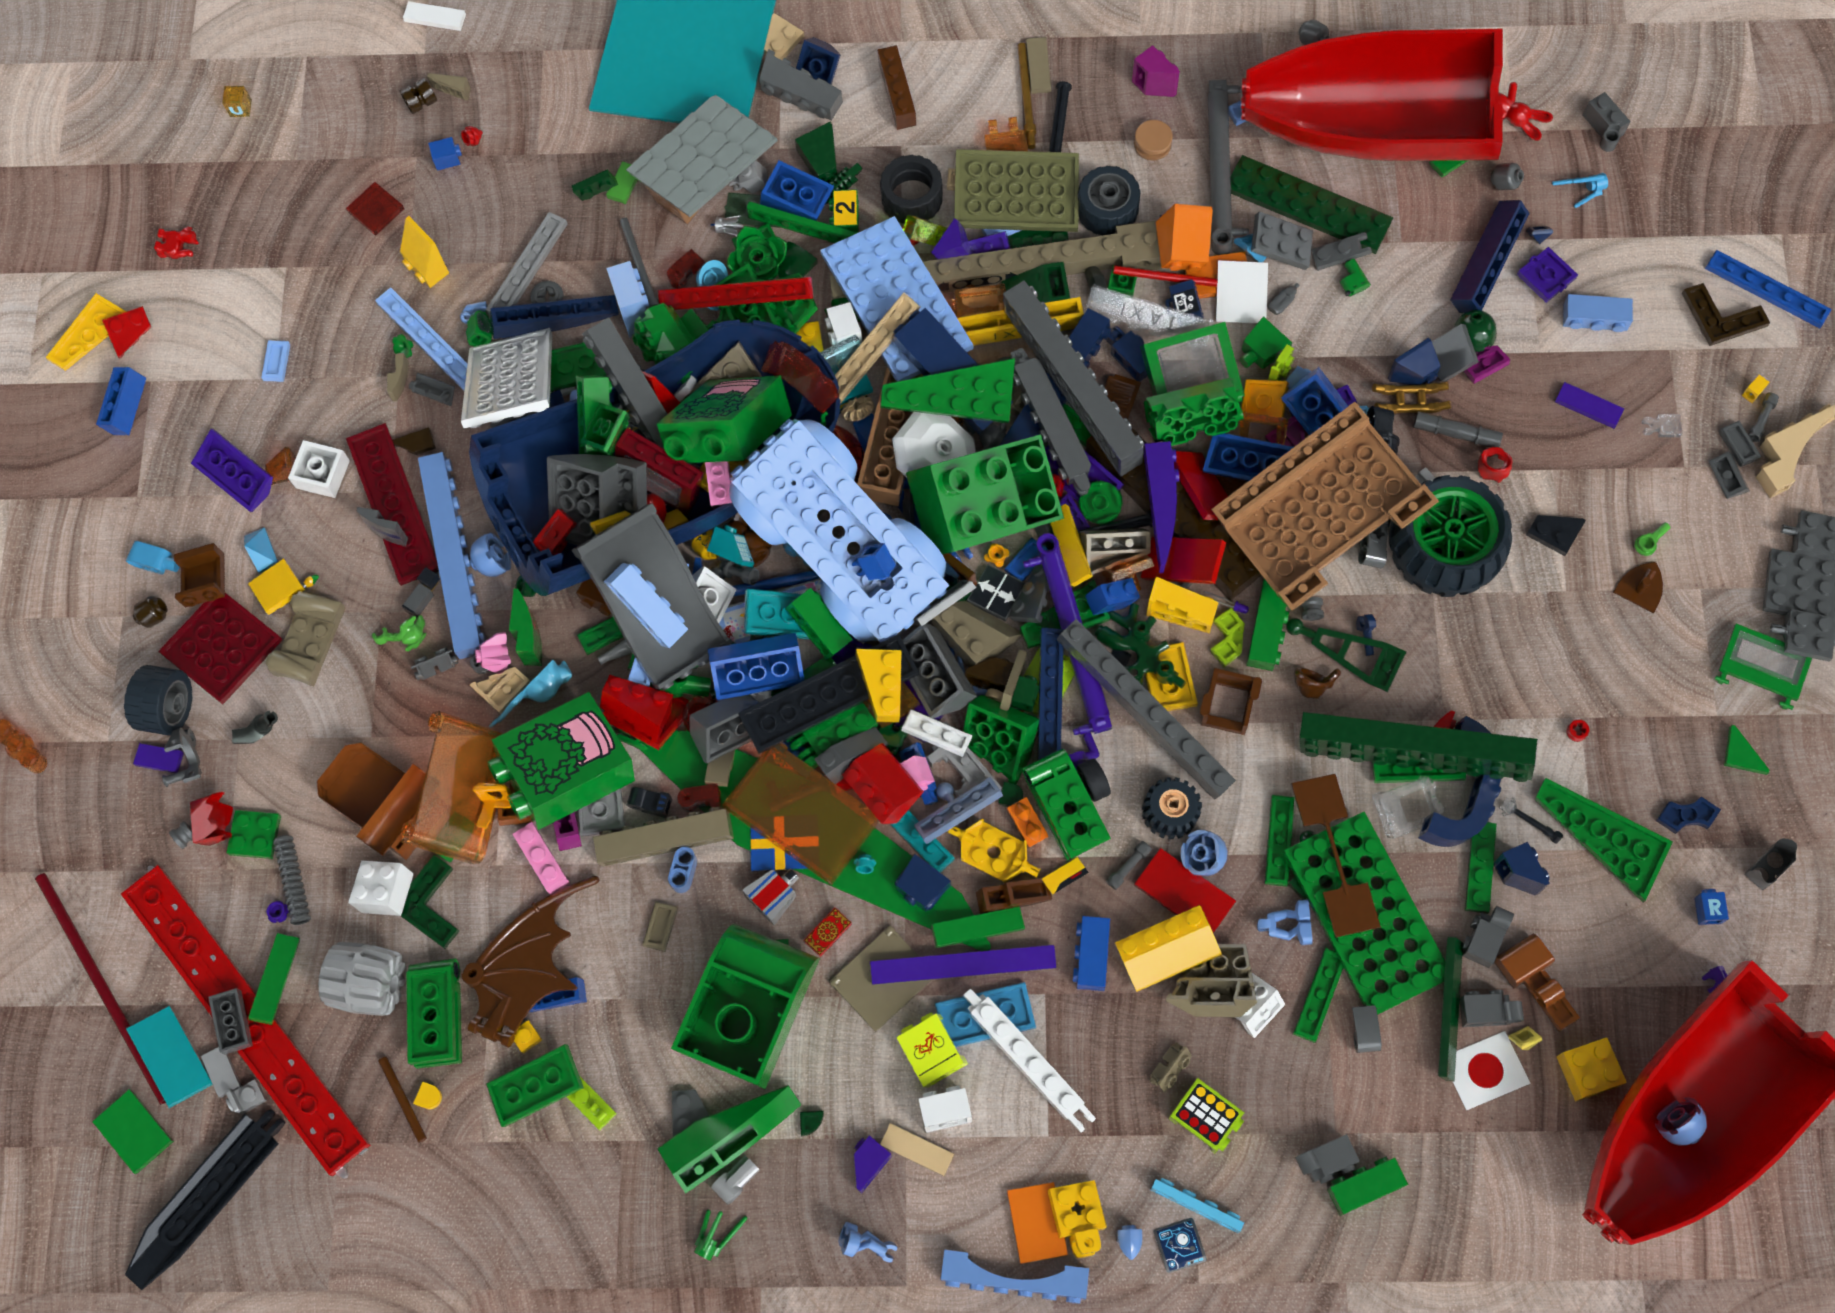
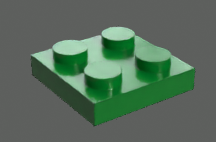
[226,810,281,859]

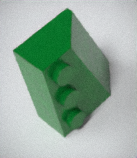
[963,695,1040,785]

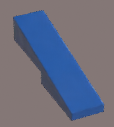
[528,977,587,1013]

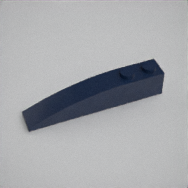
[490,295,619,339]

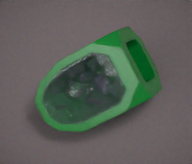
[466,310,493,347]

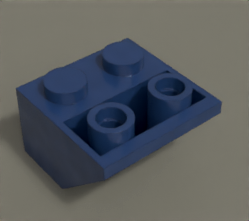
[1494,842,1550,895]

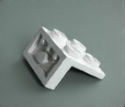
[1235,973,1285,1038]

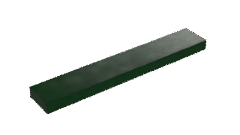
[1438,937,1463,1082]

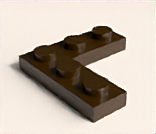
[1682,283,1770,346]

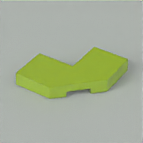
[1210,607,1245,667]

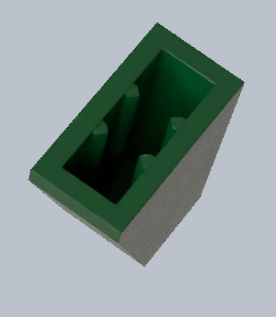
[795,121,837,183]

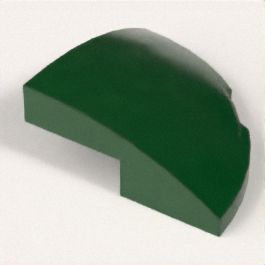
[778,241,818,278]

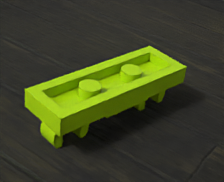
[567,1077,617,1130]

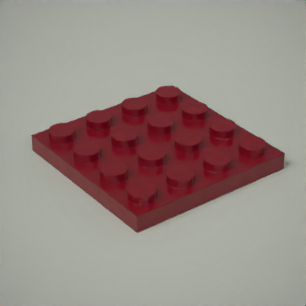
[158,593,283,705]

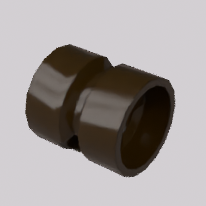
[400,78,437,114]

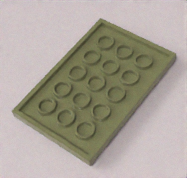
[954,149,1079,232]

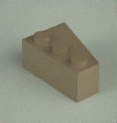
[1080,528,1151,576]

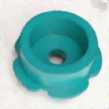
[854,854,876,874]

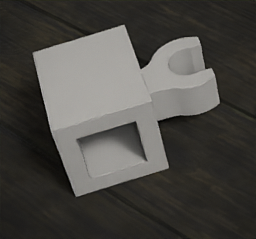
[728,160,768,194]

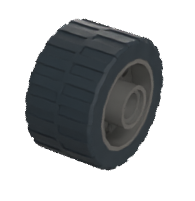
[1078,165,1141,236]
[124,665,193,736]

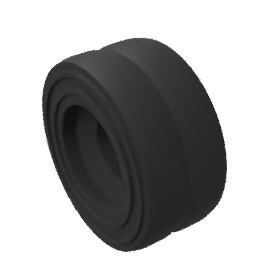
[1077,758,1111,802]

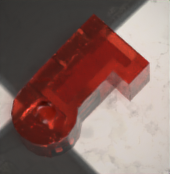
[667,249,705,289]
[677,784,722,812]

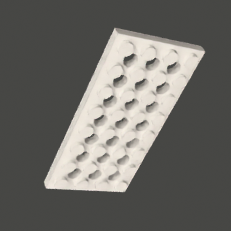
[461,328,552,428]

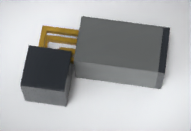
[402,567,440,619]

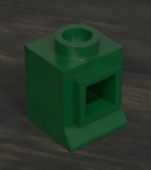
[1011,675,1040,713]

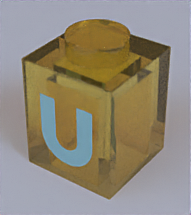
[222,86,252,117]

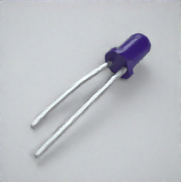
[1202,591,1249,614]

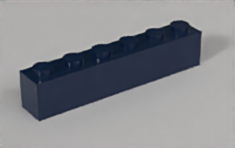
[1450,200,1530,313]

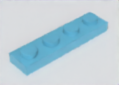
[1150,1178,1244,1233]

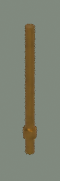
[1018,43,1036,149]

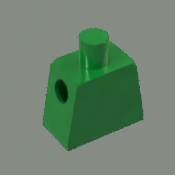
[1239,317,1292,369]

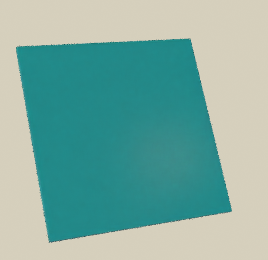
[589,0,776,123]

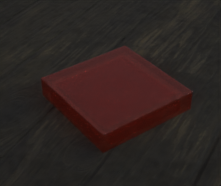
[346,182,405,236]

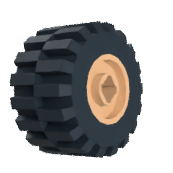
[1142,777,1202,839]

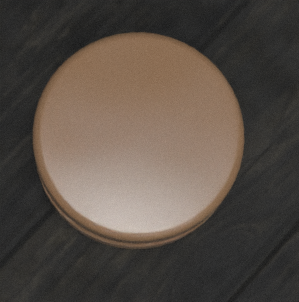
[1134,120,1173,161]

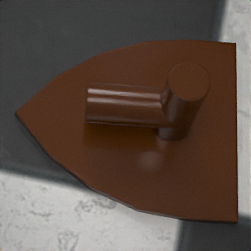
[1613,562,1663,614]

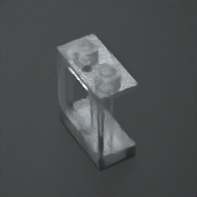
[1372,776,1444,839]

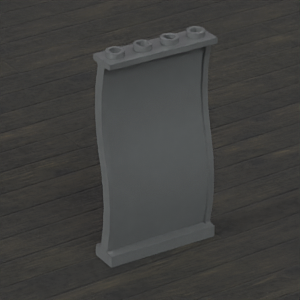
[572,503,733,690]

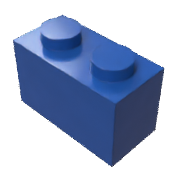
[1085,578,1141,615]

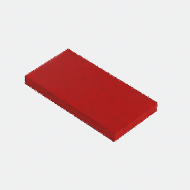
[1174,451,1228,520]
[1141,537,1226,584]
[1134,848,1236,934]

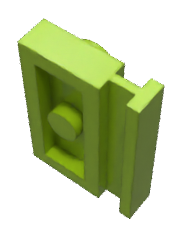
[1268,344,1295,381]

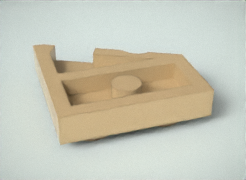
[764,13,804,60]
[470,667,531,714]

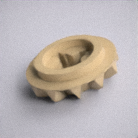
[841,396,874,421]

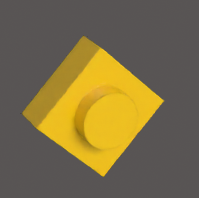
[514,1020,542,1054]

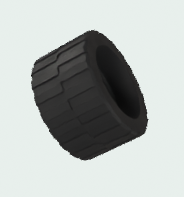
[880,155,943,225]

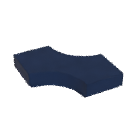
[1656,797,1721,834]

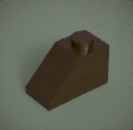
[964,657,1014,693]

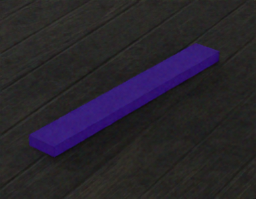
[870,945,1056,985]

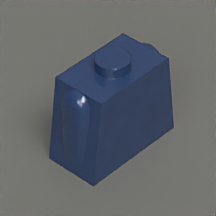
[895,854,951,912]

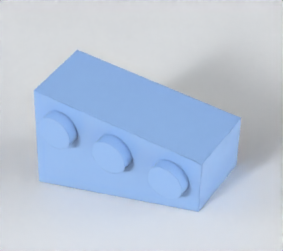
[606,261,649,338]

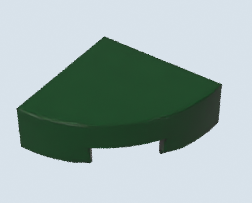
[800,1111,824,1137]

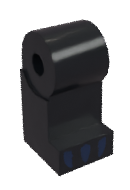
[626,787,672,818]

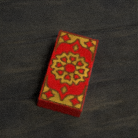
[803,908,852,957]

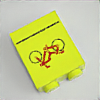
[896,1012,968,1088]

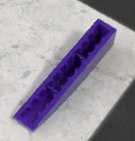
[1143,441,1179,573]

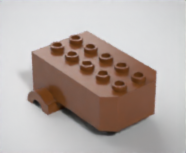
[317,743,448,861]

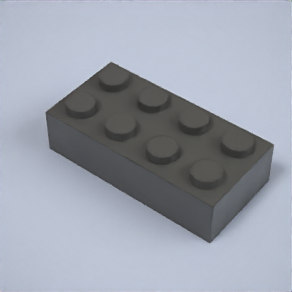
[209,988,253,1055]

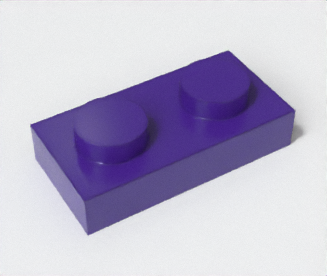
[968,231,1010,254]

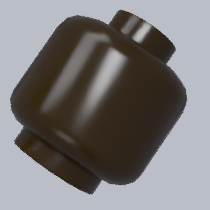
[133,596,168,628]

